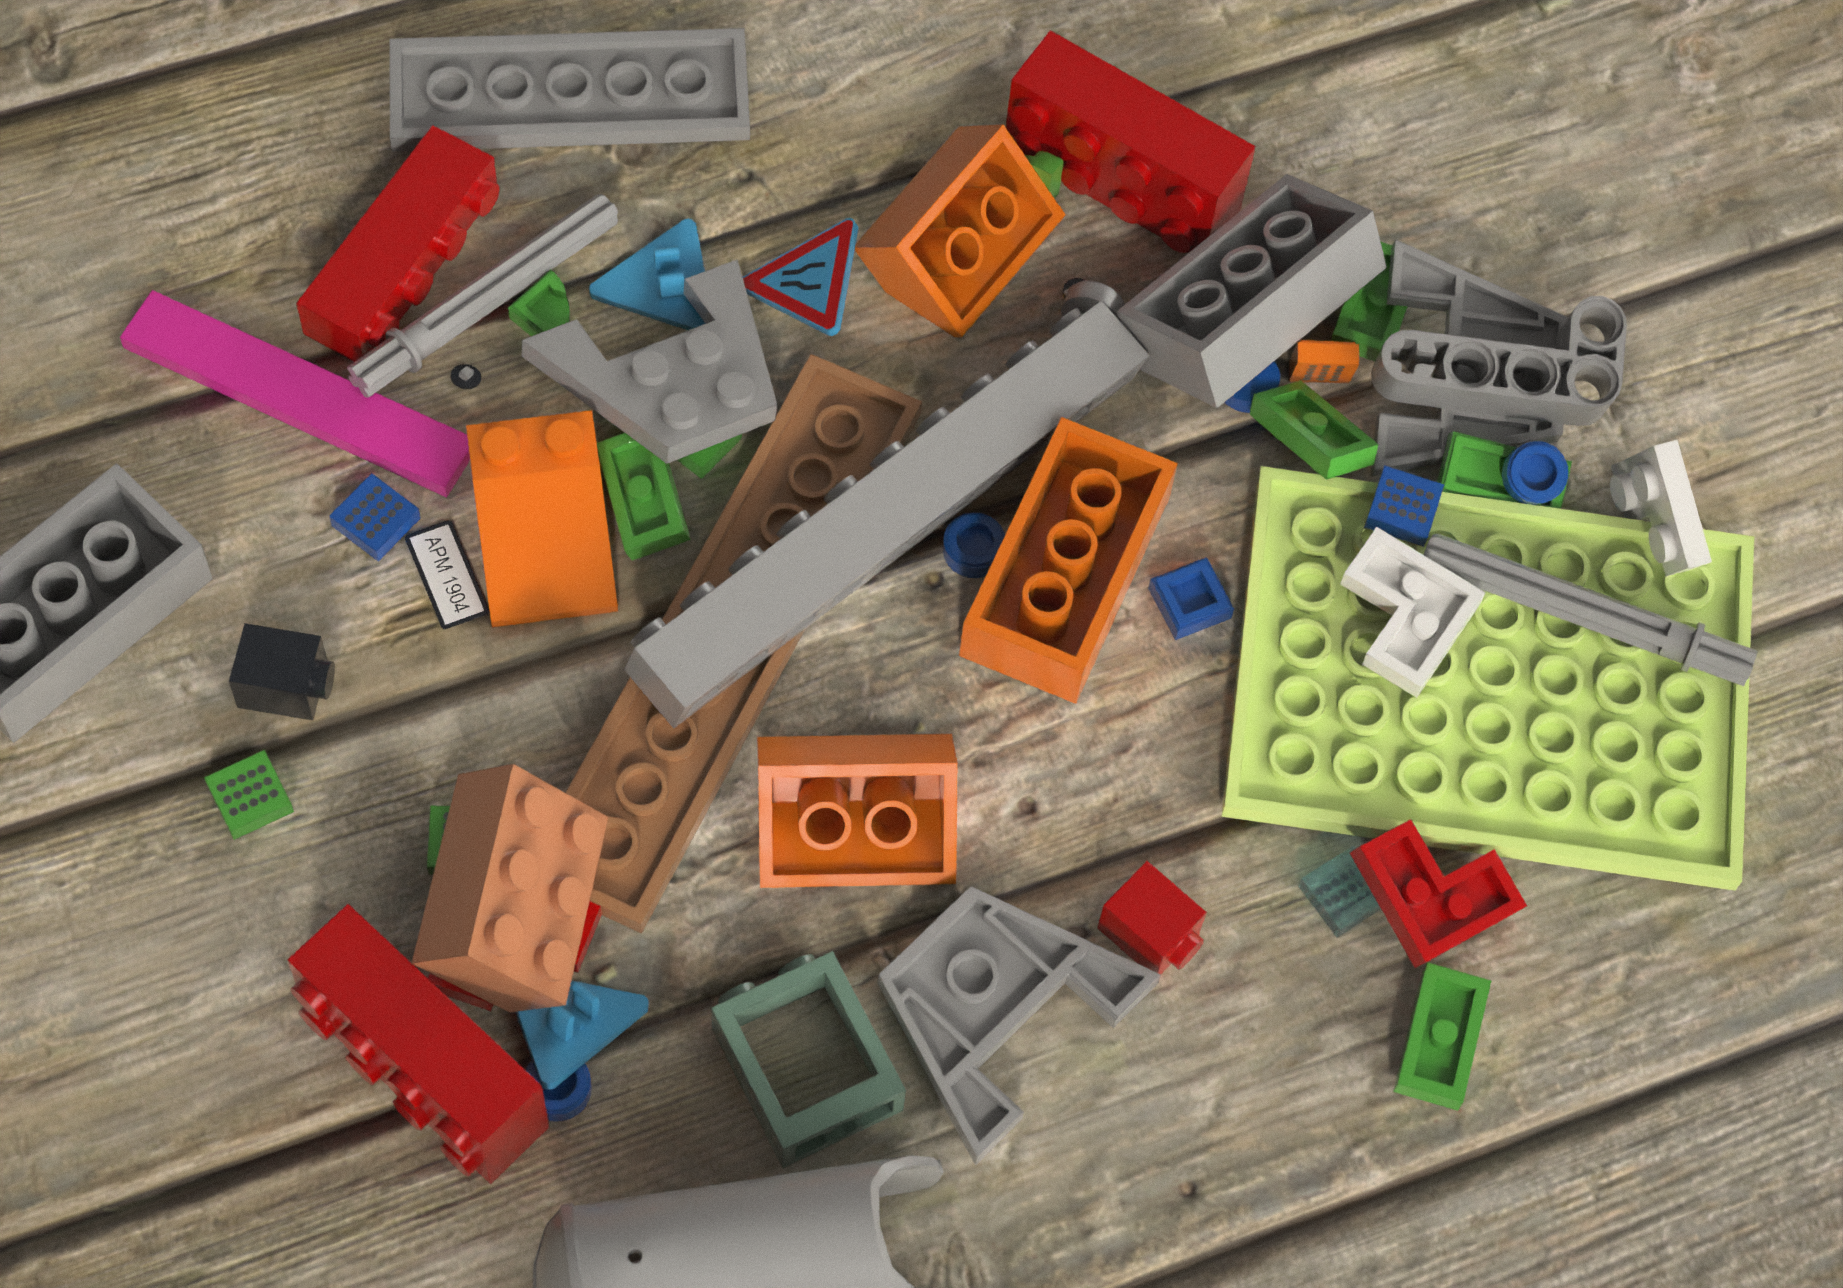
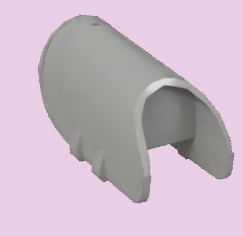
[533,1155,944,1288]

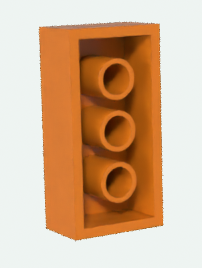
[959,417,1178,704]

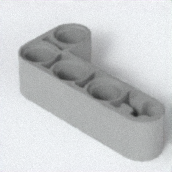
[1371,296,1627,426]

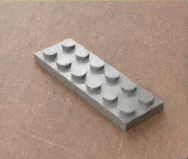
[389,28,750,152]

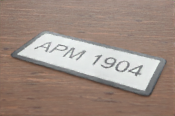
[405,520,489,629]

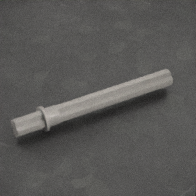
[347,194,618,398]
[1423,534,1758,686]

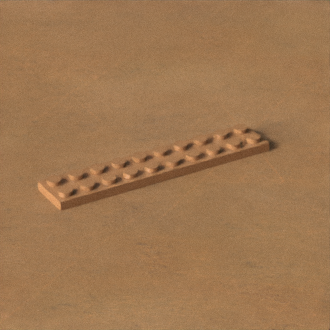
[566,354,922,934]

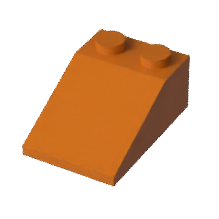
[466,410,618,627]

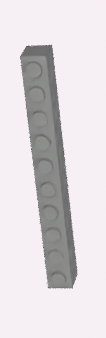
[624,300,1150,729]

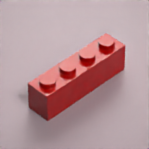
[296,125,500,362]

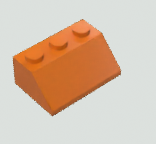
[855,124,1066,338]
[757,734,958,888]

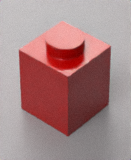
[1097,861,1207,974]

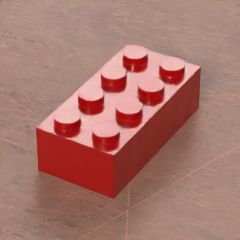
[1006,30,1256,253]
[287,904,549,1184]

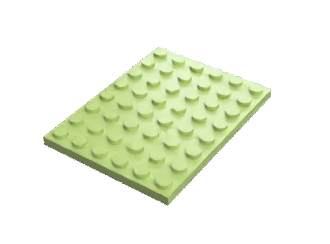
[1221,466,1754,891]

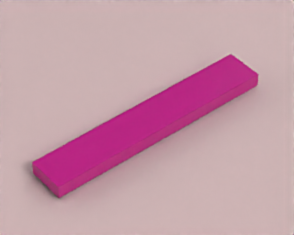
[120,290,470,498]

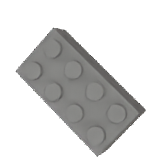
[1116,174,1387,408]
[0,463,213,743]

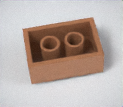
[411,764,608,1012]

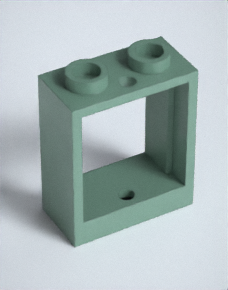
[711,951,906,1169]

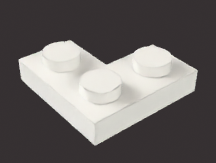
[1610,440,1712,576]
[1340,527,1486,698]

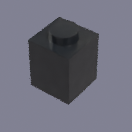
[229,623,335,721]

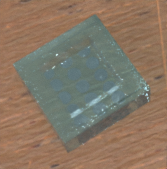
[1298,846,1381,937]

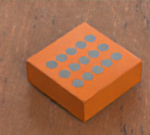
[1289,340,1359,384]

